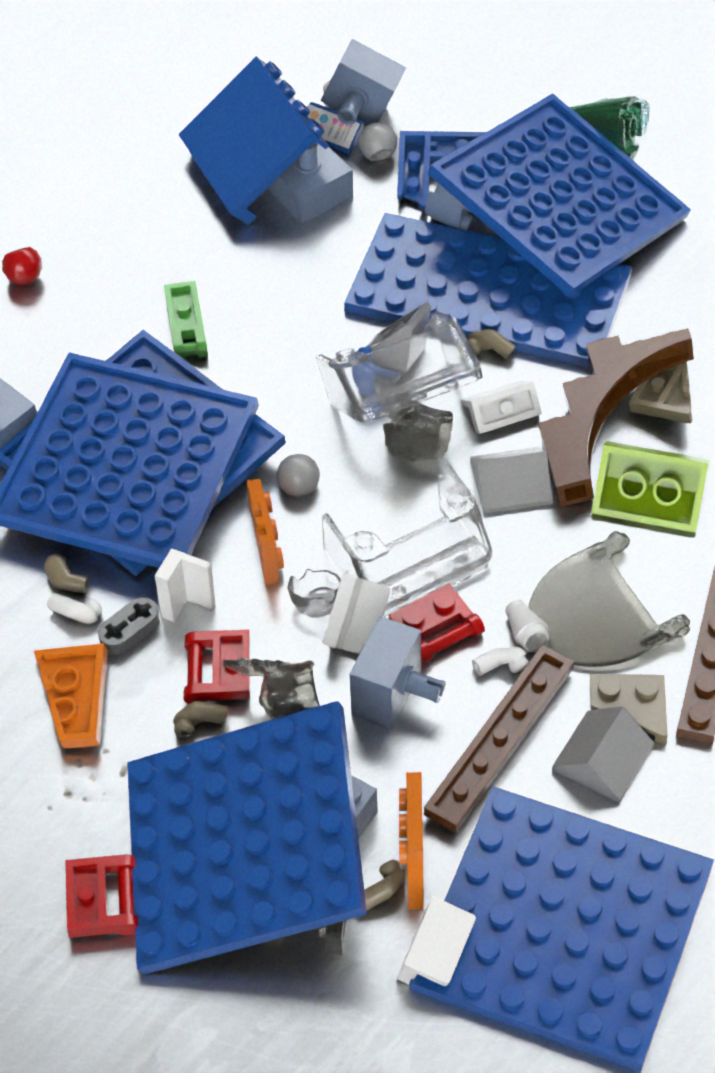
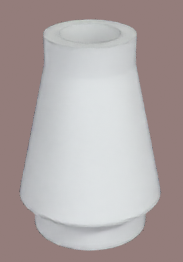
[505,599,549,652]

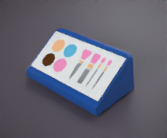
[307,102,363,156]

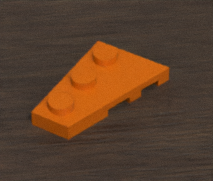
[247,479,284,585]
[33,643,108,749]
[399,772,424,910]

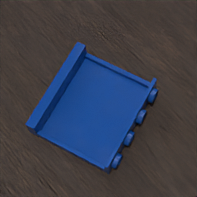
[178,56,329,225]

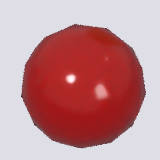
[2,246,43,285]

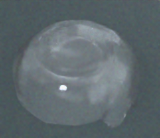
[287,568,341,618]

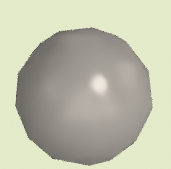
[358,122,397,161]
[276,453,320,497]

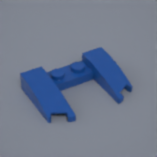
[397,131,486,211]

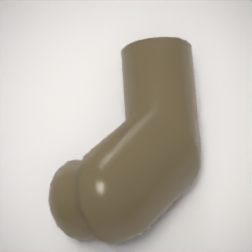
[464,329,516,359]
[44,553,90,594]
[173,701,228,738]
[364,859,405,910]

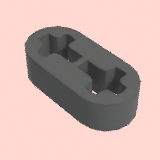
[98,597,160,655]

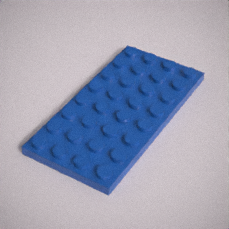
[344,212,632,368]

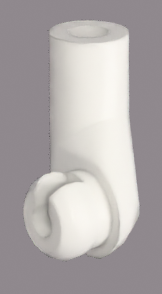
[47,593,103,624]
[472,647,529,676]

